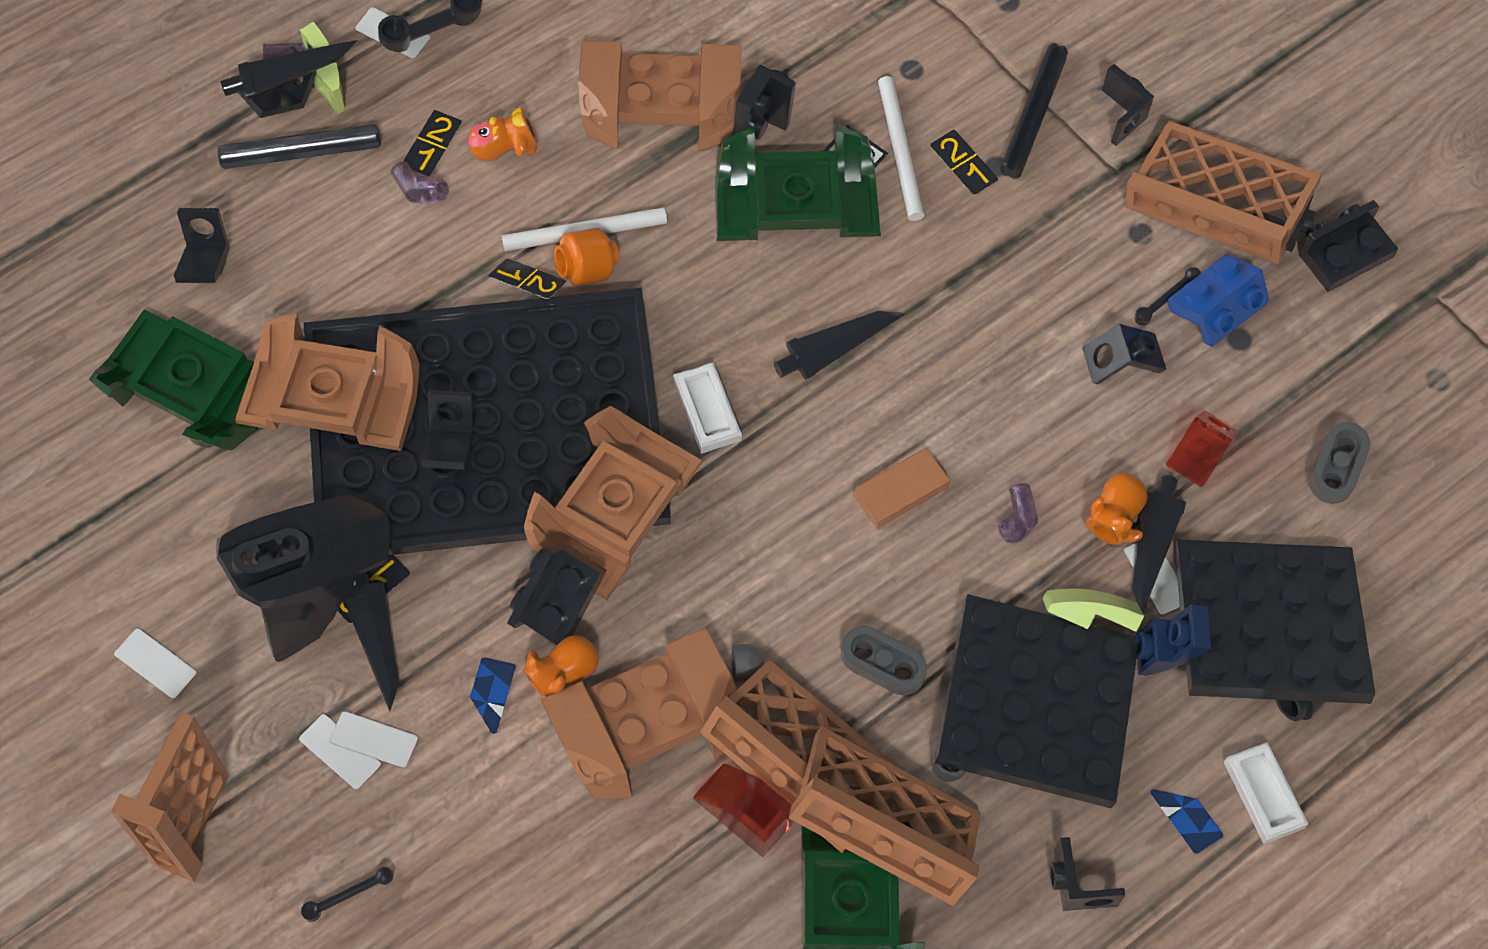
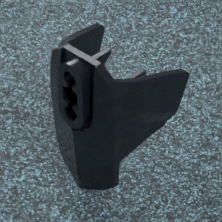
[216,495,390,662]

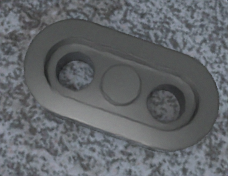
[1310,422,1370,504]
[841,626,927,695]

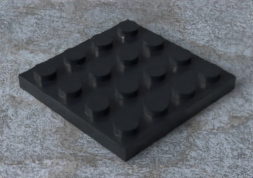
[1174,539,1375,704]
[934,594,1139,809]

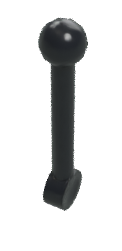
[1134,267,1201,326]
[301,867,394,922]

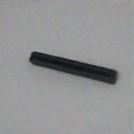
[1000,43,1068,179]
[218,124,381,169]

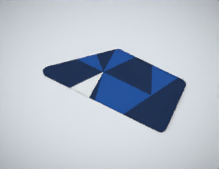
[470,658,516,734]
[1150,790,1223,854]

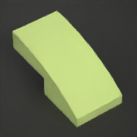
[300,22,345,114]
[1043,589,1144,631]

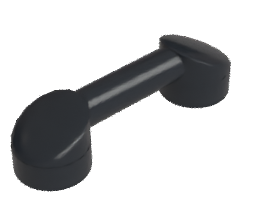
[378,0,482,52]

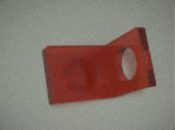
[1166,410,1241,487]

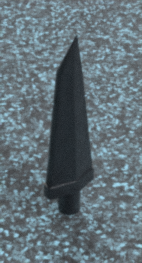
[220,40,358,100]
[774,311,906,380]
[1131,475,1186,612]
[343,572,399,712]

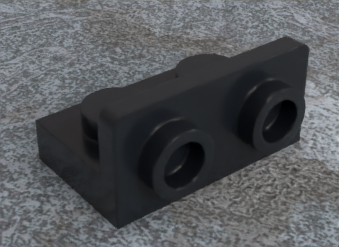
[733,65,796,140]
[1299,200,1398,292]
[507,542,607,645]

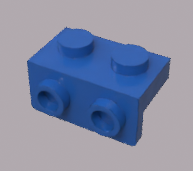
[1167,254,1269,347]

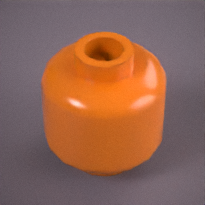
[554,228,619,286]

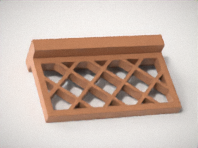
[1126,120,1321,265]
[700,659,899,853]
[110,711,229,882]
[789,726,981,906]

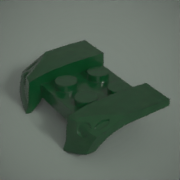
[715,125,881,241]
[89,309,258,450]
[801,822,925,949]

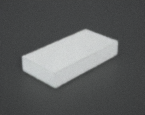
[673,362,742,454]
[1224,742,1308,844]

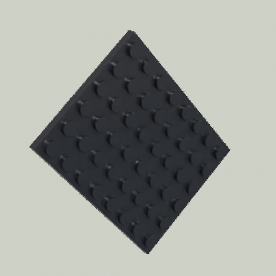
[303,288,671,555]

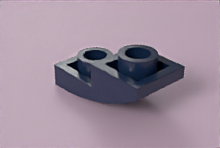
[1134,604,1211,676]

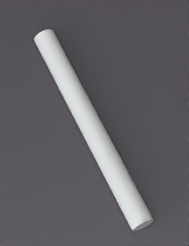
[878,76,924,221]
[501,207,667,252]

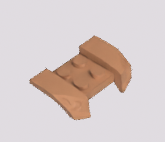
[579,41,742,151]
[235,313,420,451]
[524,406,702,600]
[540,627,743,799]

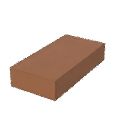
[853,448,950,529]

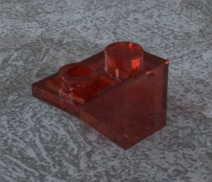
[693,763,793,857]

